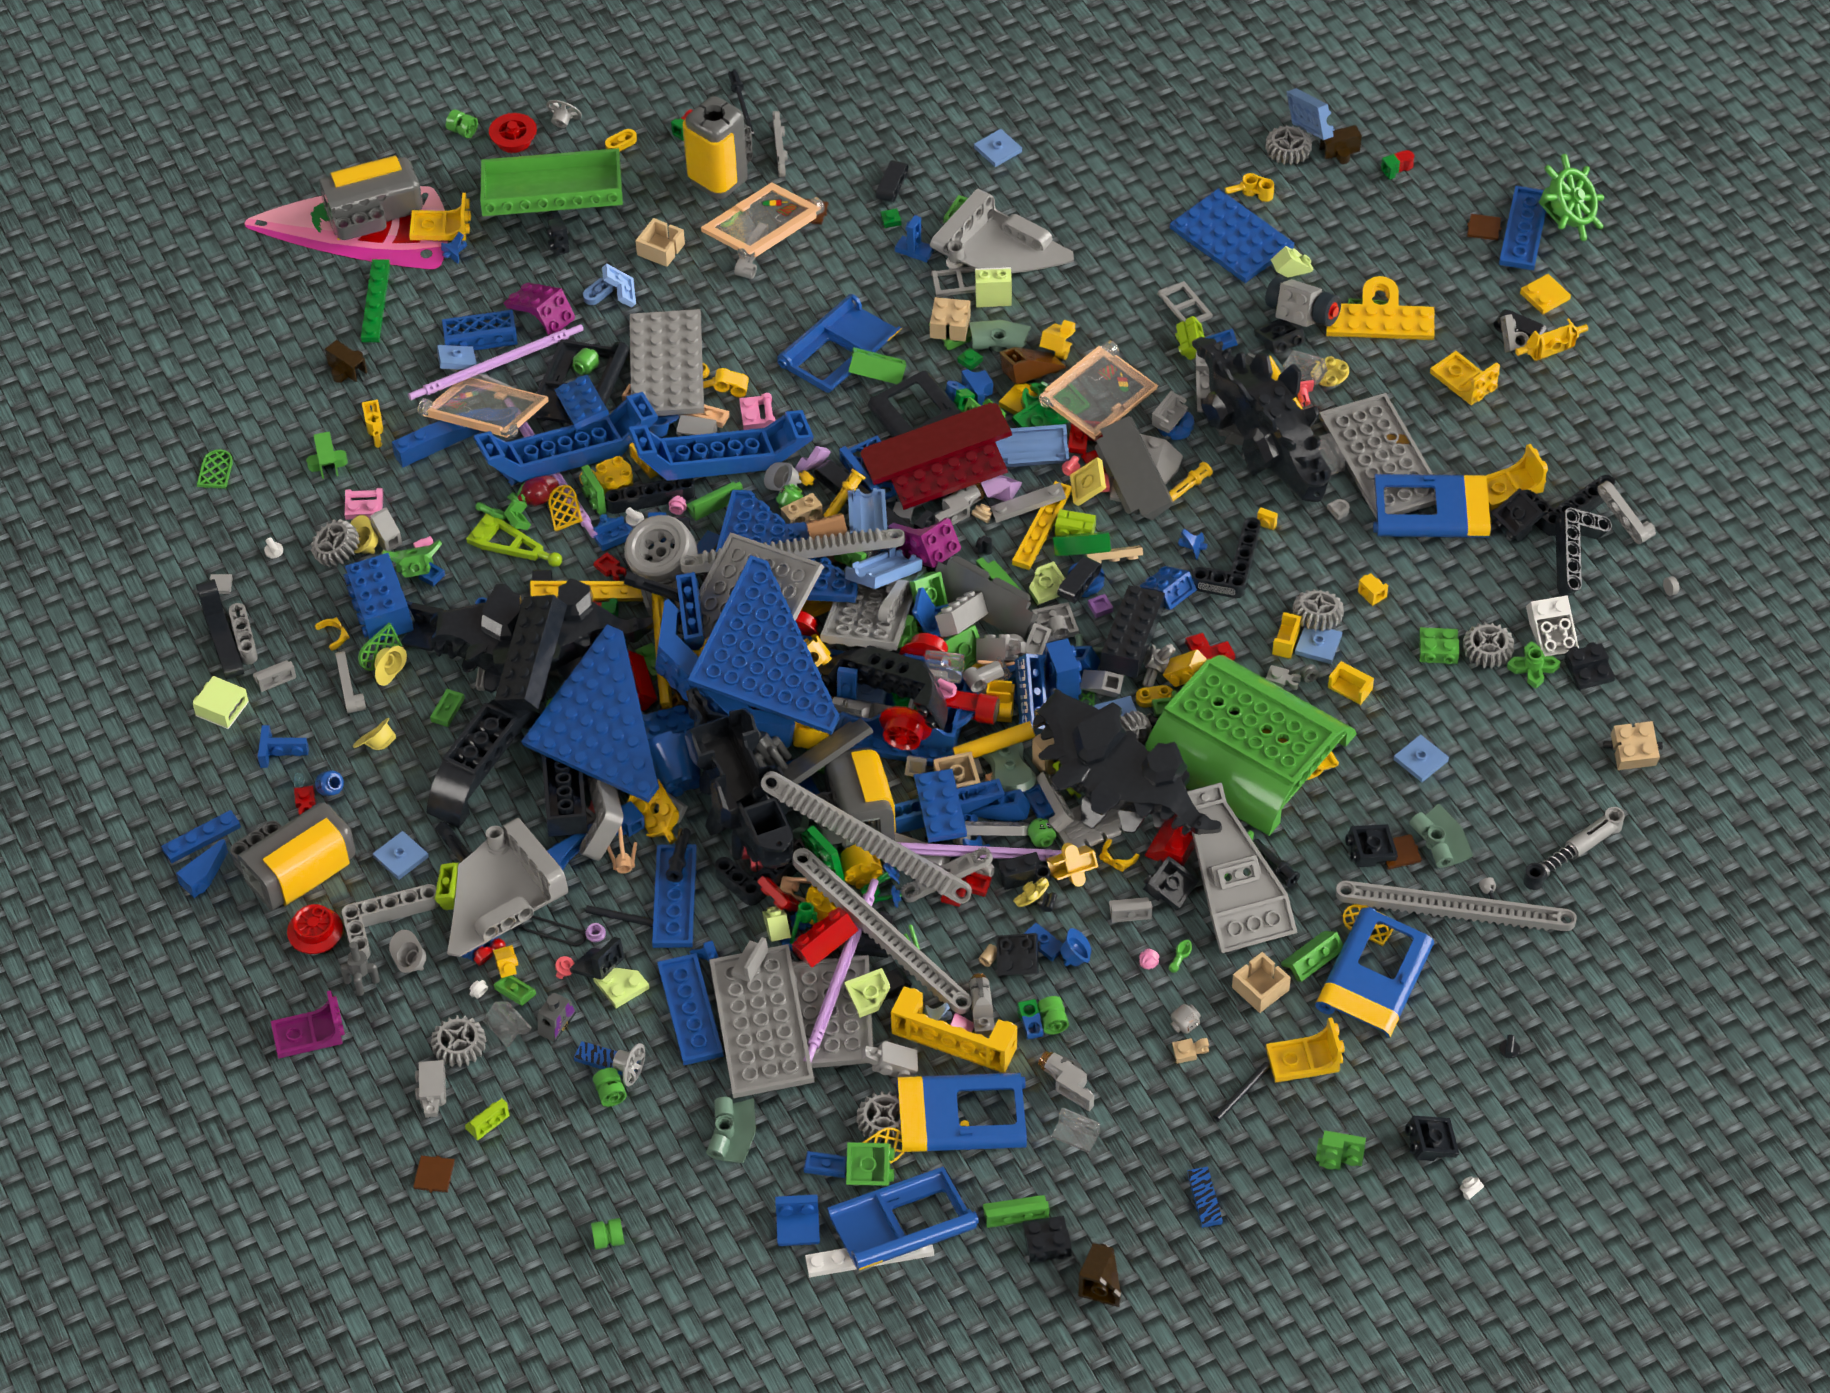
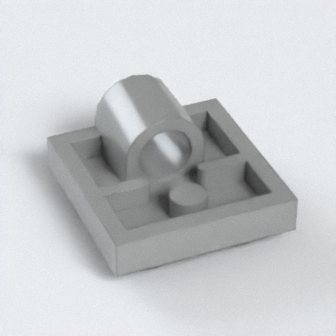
[1032,602,1079,642]

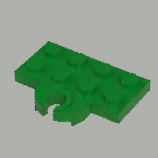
[1012,381,1090,428]
[800,826,846,883]

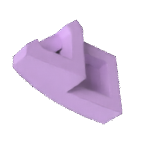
[795,446,831,473]

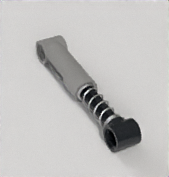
[1523,807,1625,890]

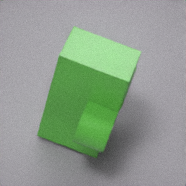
[306,431,348,479]

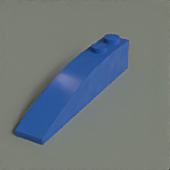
[392,409,491,468]
[894,778,1005,834]

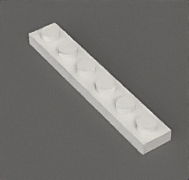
[805,1245,934,1278]

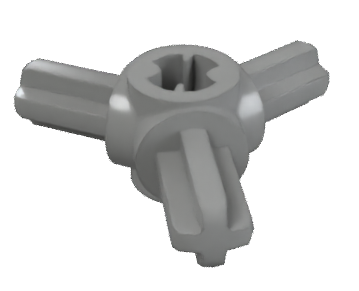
[1142,643,1176,687]

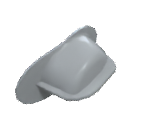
[764,462,802,491]
[389,930,427,973]

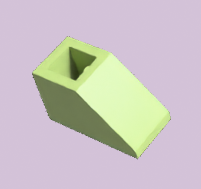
[1271,246,1313,278]
[762,906,791,942]

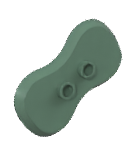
[982,742,1036,792]

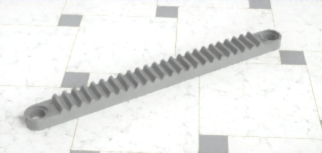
[680,528,905,574]
[761,771,972,903]
[792,848,972,1014]
[1336,881,1577,931]

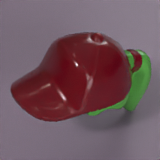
[507,475,559,507]

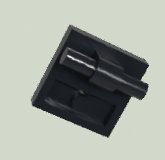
[996,933,1041,977]

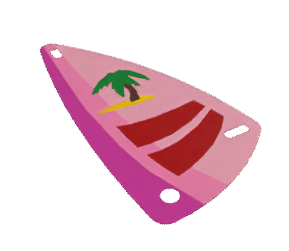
[245,186,448,269]

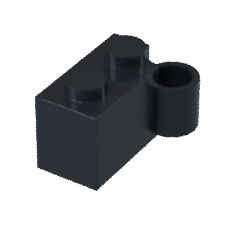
[999,852,1051,890]

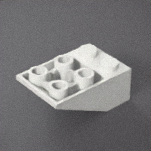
[1526,595,1579,656]

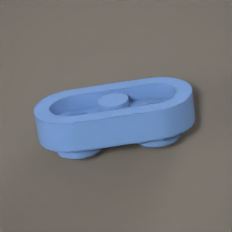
[583,278,614,305]

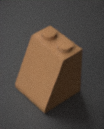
[805,513,847,564]

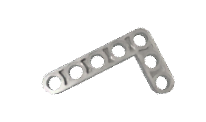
[579,775,623,861]
[342,884,439,959]

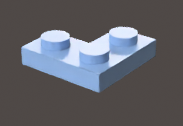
[602,263,636,308]

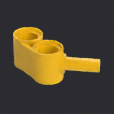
[1225,173,1274,202]
[703,368,749,398]

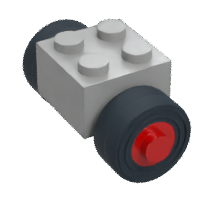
[1265,277,1341,327]

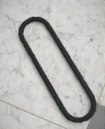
[521,915,586,946]

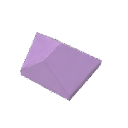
[981,475,1022,502]

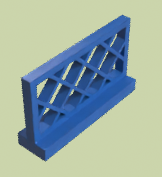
[442,310,518,350]
[839,436,897,500]

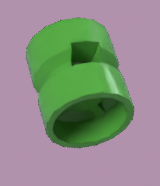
[446,109,478,138]
[1037,996,1069,1035]
[593,1068,627,1107]
[591,1218,625,1250]

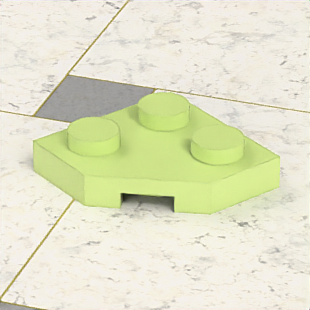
[1029,561,1065,605]
[593,968,650,1008]
[844,968,890,1018]

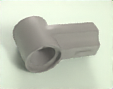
[962,661,1004,692]

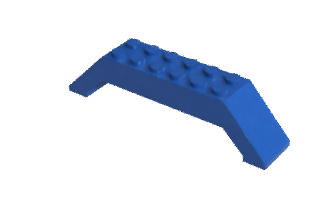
[473,392,658,482]
[628,410,814,481]
[655,599,795,748]

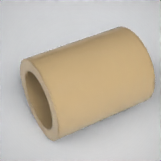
[978,944,997,967]

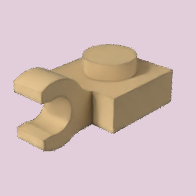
[1172,1038,1209,1064]

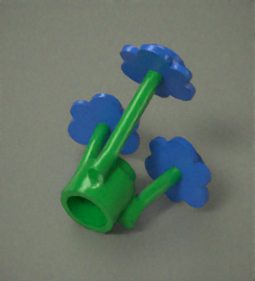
[860,862,902,908]
[780,902,818,951]

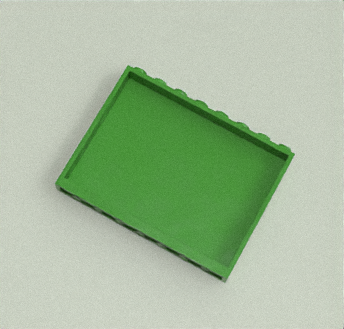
[480,148,623,216]

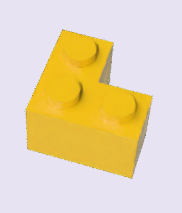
[1163,649,1207,687]

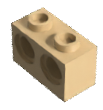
[781,493,823,524]

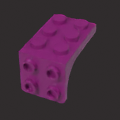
[503,283,575,336]
[888,518,961,568]
[271,990,345,1059]

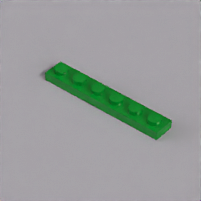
[361,259,390,342]

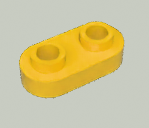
[605,129,637,152]
[1136,685,1173,708]

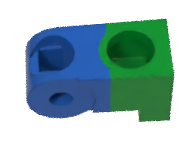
[945,381,975,411]
[1017,999,1043,1040]

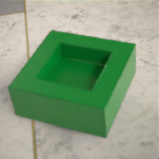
[880,208,902,228]
[957,348,983,371]

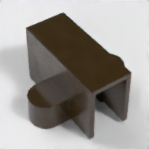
[1319,125,1362,164]
[325,340,367,383]

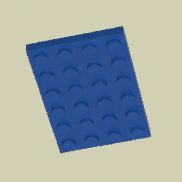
[1170,188,1294,283]

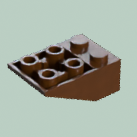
[999,347,1066,384]

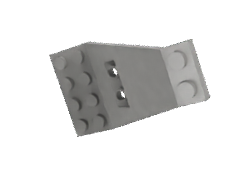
[1187,783,1297,953]

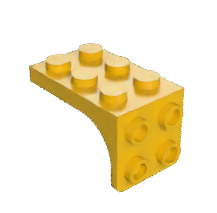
[410,193,471,241]
[1430,351,1500,405]
[1486,444,1548,510]
[1266,1017,1344,1083]

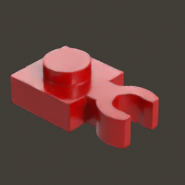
[594,552,627,581]
[294,785,316,815]

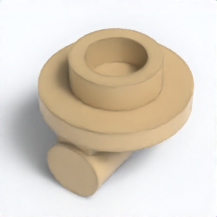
[971,503,993,523]

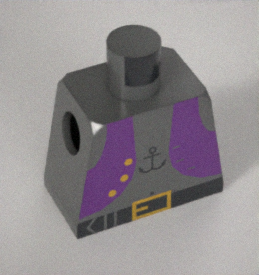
[538,993,576,1042]

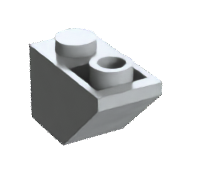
[370,507,402,551]
[1080,670,1124,698]

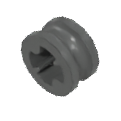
[1300,664,1319,683]

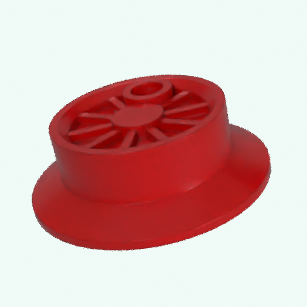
[489,113,537,153]
[287,904,343,954]

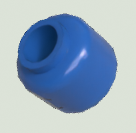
[315,770,344,796]

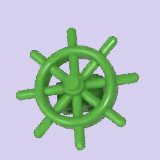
[1539,154,1604,241]

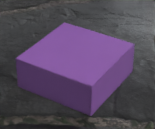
[1088,594,1113,618]

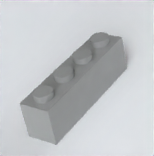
[935,591,988,638]

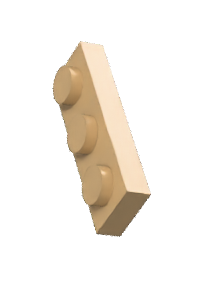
[1085,545,1143,563]

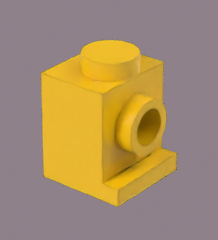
[1358,573,1388,606]
[493,945,519,978]

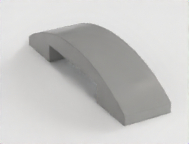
[1196,352,1211,412]

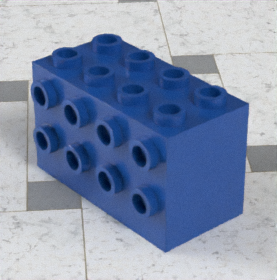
[343,553,414,642]

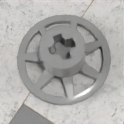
[546,100,582,128]
[613,1043,645,1087]

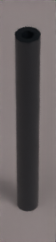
[586,905,653,927]
[1213,1062,1271,1122]

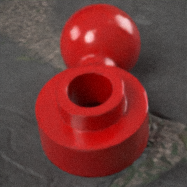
[473,938,506,966]

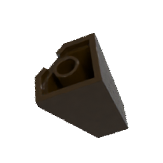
[1078,1243,1121,1307]

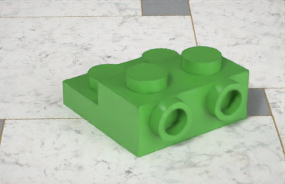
[909,571,948,607]
[1419,627,1459,664]
[1316,1130,1366,1170]
[846,1142,895,1186]

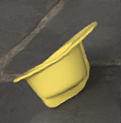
[350,515,379,554]
[374,646,407,686]
[353,718,396,750]

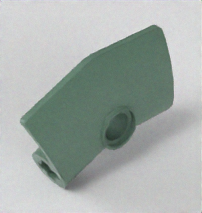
[969,320,1031,352]
[1410,804,1473,868]
[706,1097,756,1163]

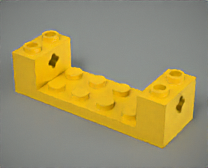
[891,987,1017,1073]

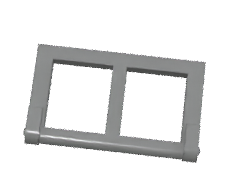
[931,267,975,297]
[1157,281,1213,323]

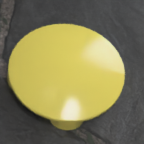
[1313,356,1349,387]
[1013,877,1049,907]

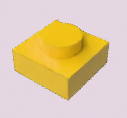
[1257,507,1278,530]

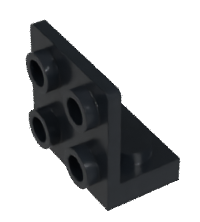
[401,603,444,651]
[570,937,625,980]

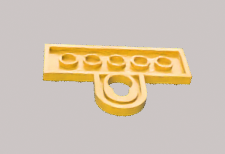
[1326,276,1434,340]

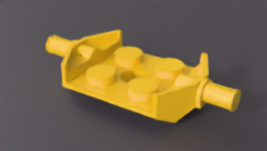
[1515,319,1588,361]
[627,779,679,844]

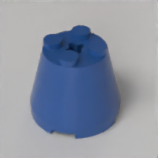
[648,729,701,797]

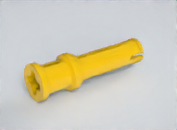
[1169,462,1213,501]
[823,468,866,517]

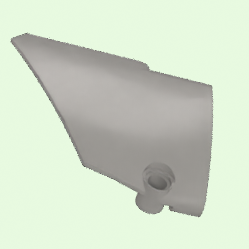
[930,188,1074,273]
[447,817,569,957]

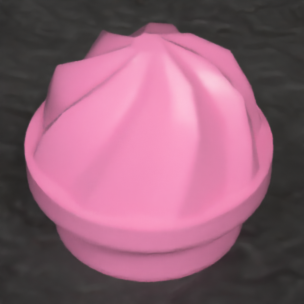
[668,496,687,515]
[1139,949,1159,970]

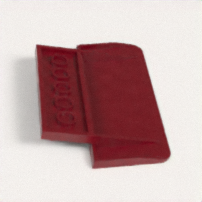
[861,403,1012,510]

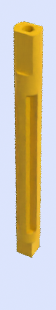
[651,593,673,709]

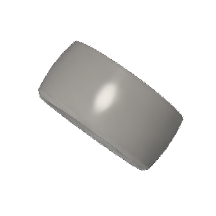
[624,515,698,582]

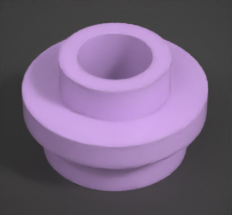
[586,923,606,942]

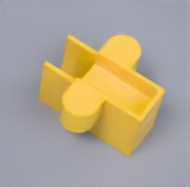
[1039,320,1075,360]
[986,680,1015,723]
[1046,843,1098,886]

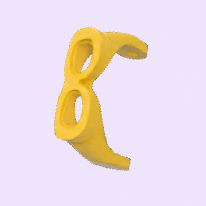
[315,617,350,651]
[1099,838,1140,872]

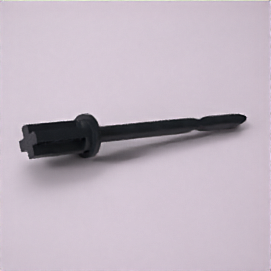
[728,69,755,135]

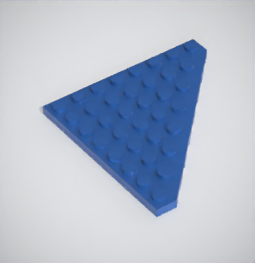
[715,490,858,603]
[688,555,840,735]
[521,624,659,803]

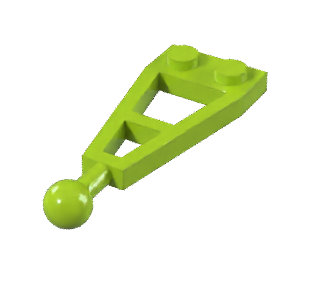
[466,513,562,567]

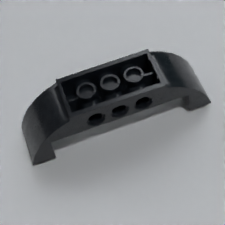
[818,645,948,730]
[426,699,541,828]

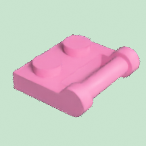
[739,393,775,430]
[344,488,383,520]

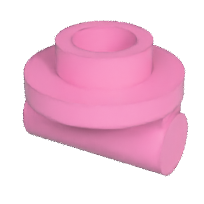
[413,536,433,548]
[937,678,957,698]

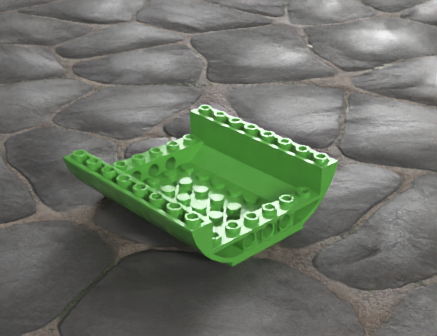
[1145,655,1357,836]

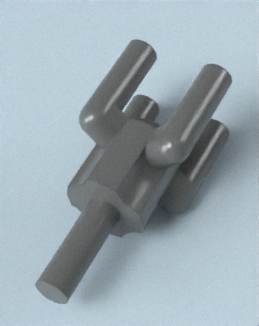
[754,729,792,771]
[340,941,380,996]

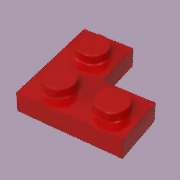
[1068,421,1103,454]
[1185,633,1235,660]
[941,872,992,907]
[757,876,800,912]

